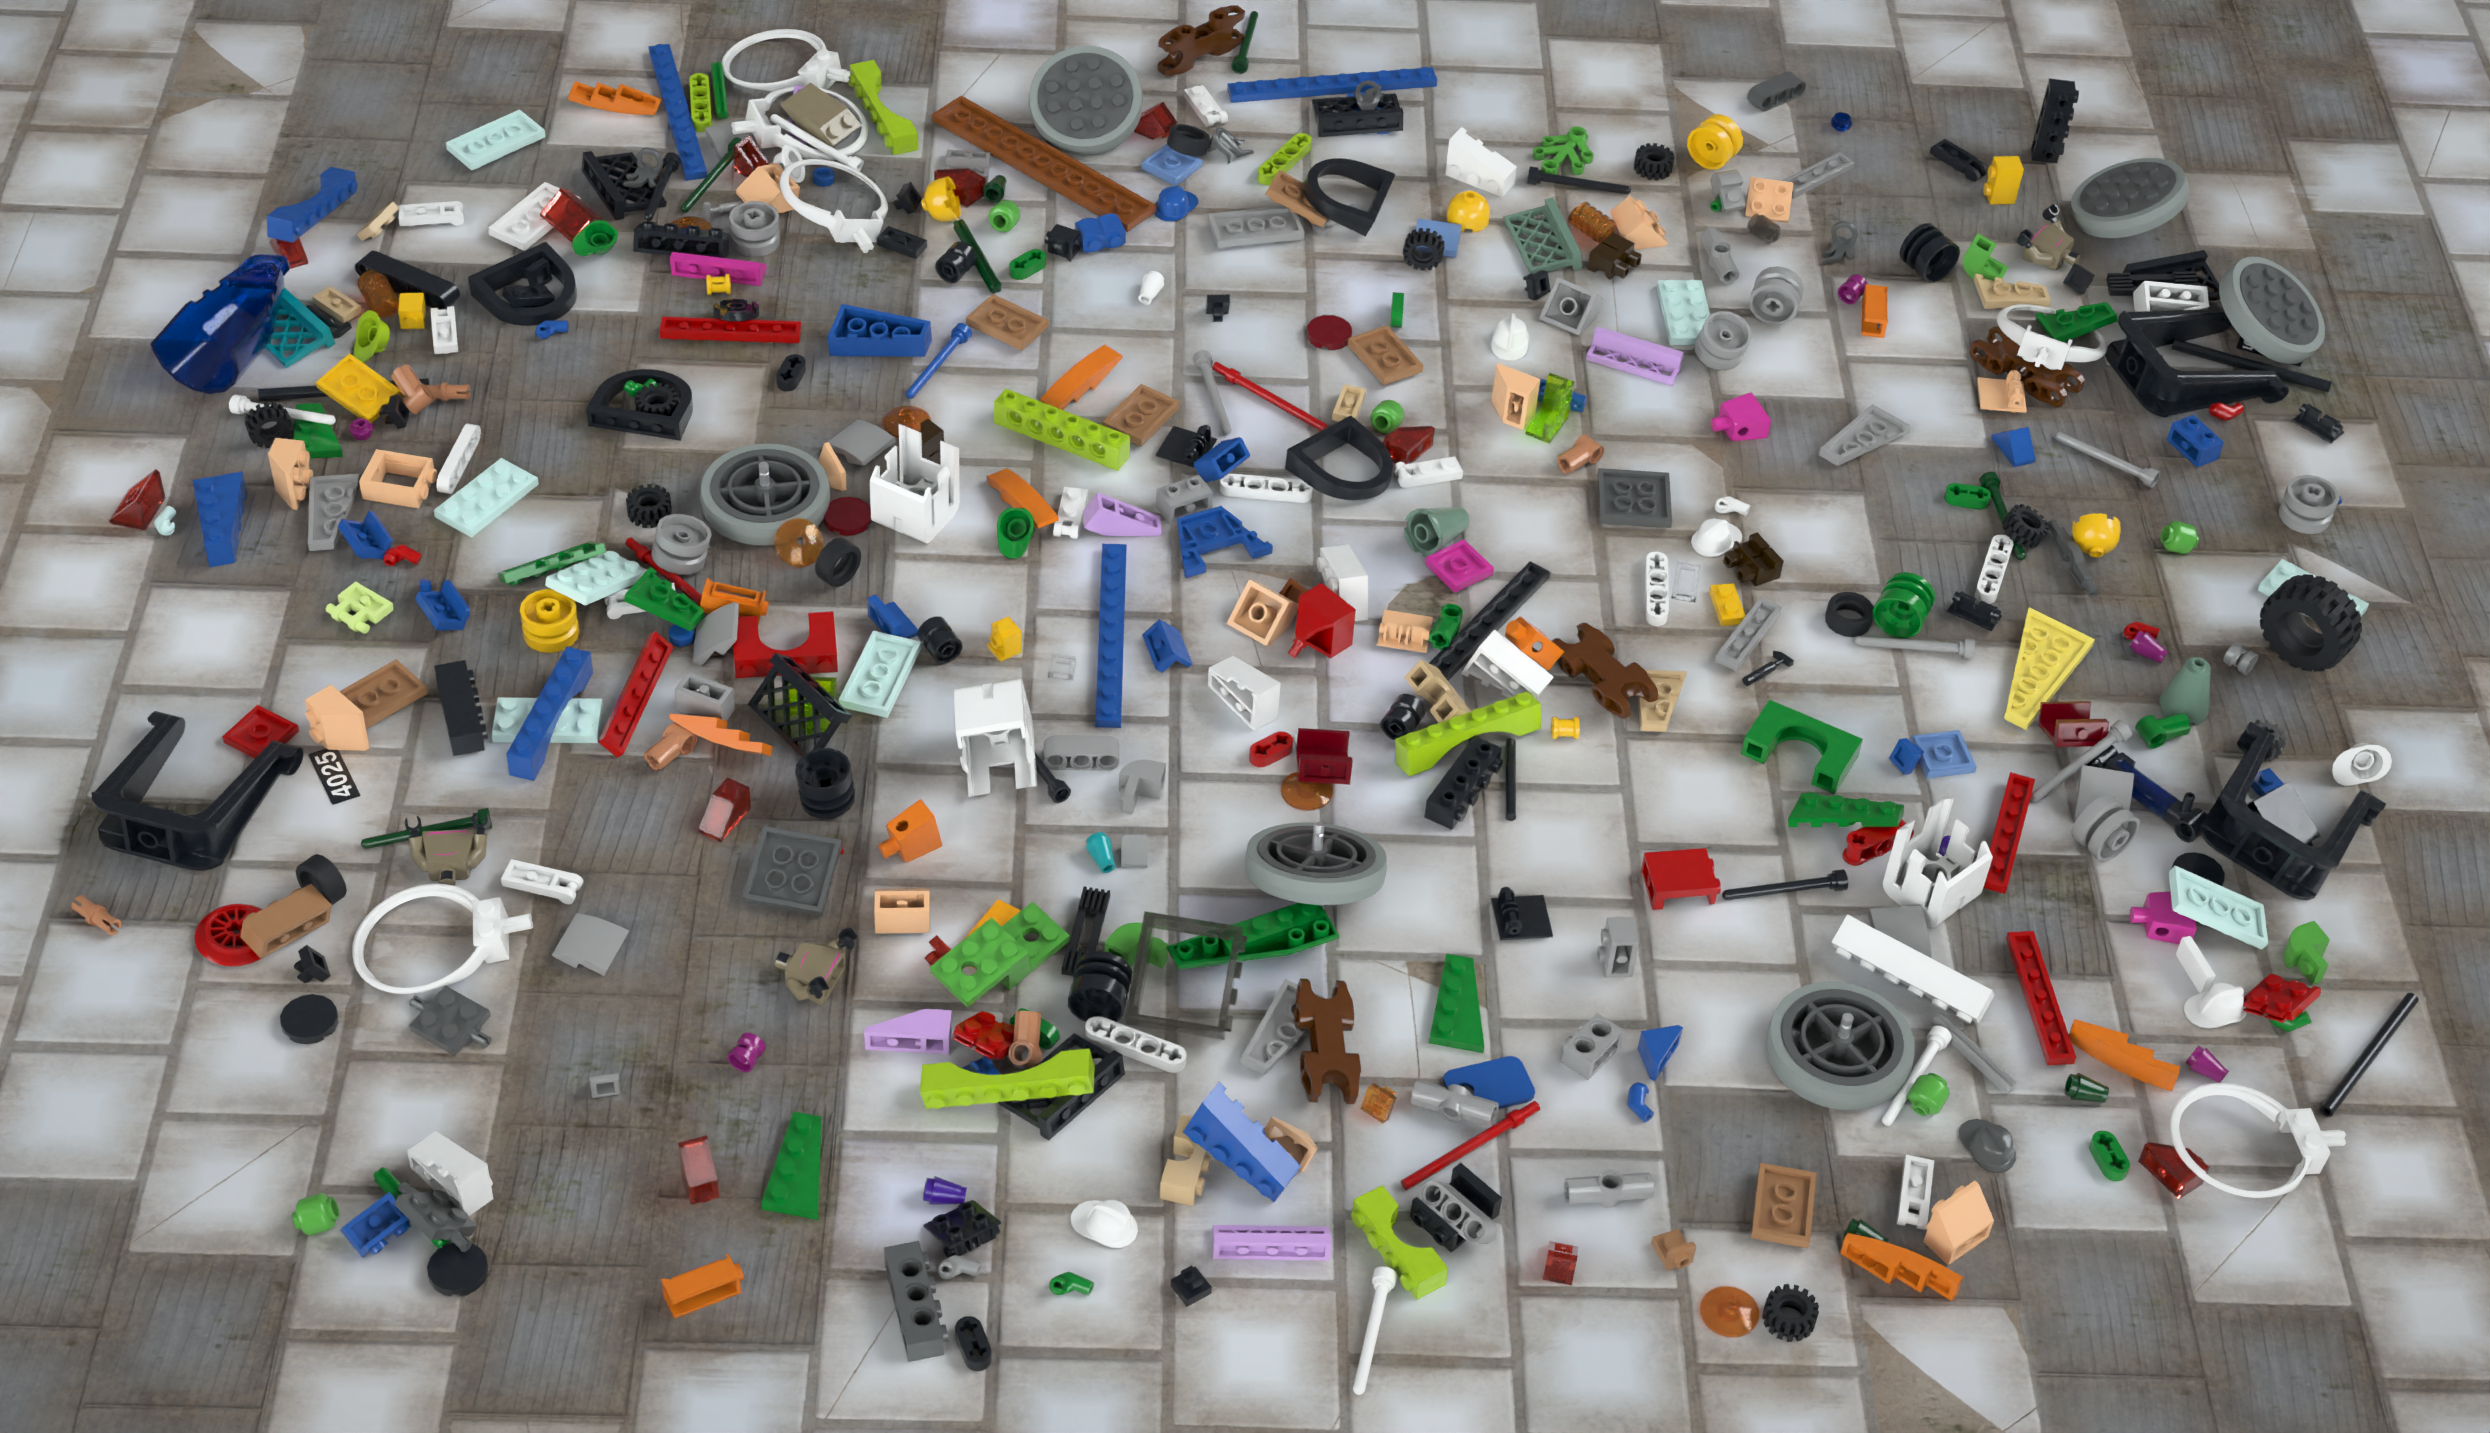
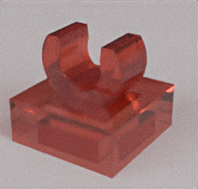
[924,935,951,967]

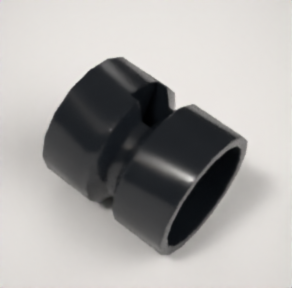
[935,242,976,283]
[917,616,963,664]
[1381,694,1426,740]

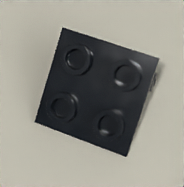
[1156,425,1217,468]
[1491,887,1553,941]
[923,1200,1001,1258]

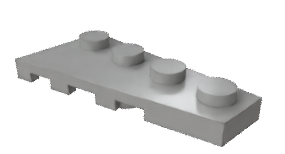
[1819,404,1911,466]
[308,474,361,551]
[1239,979,1326,1075]

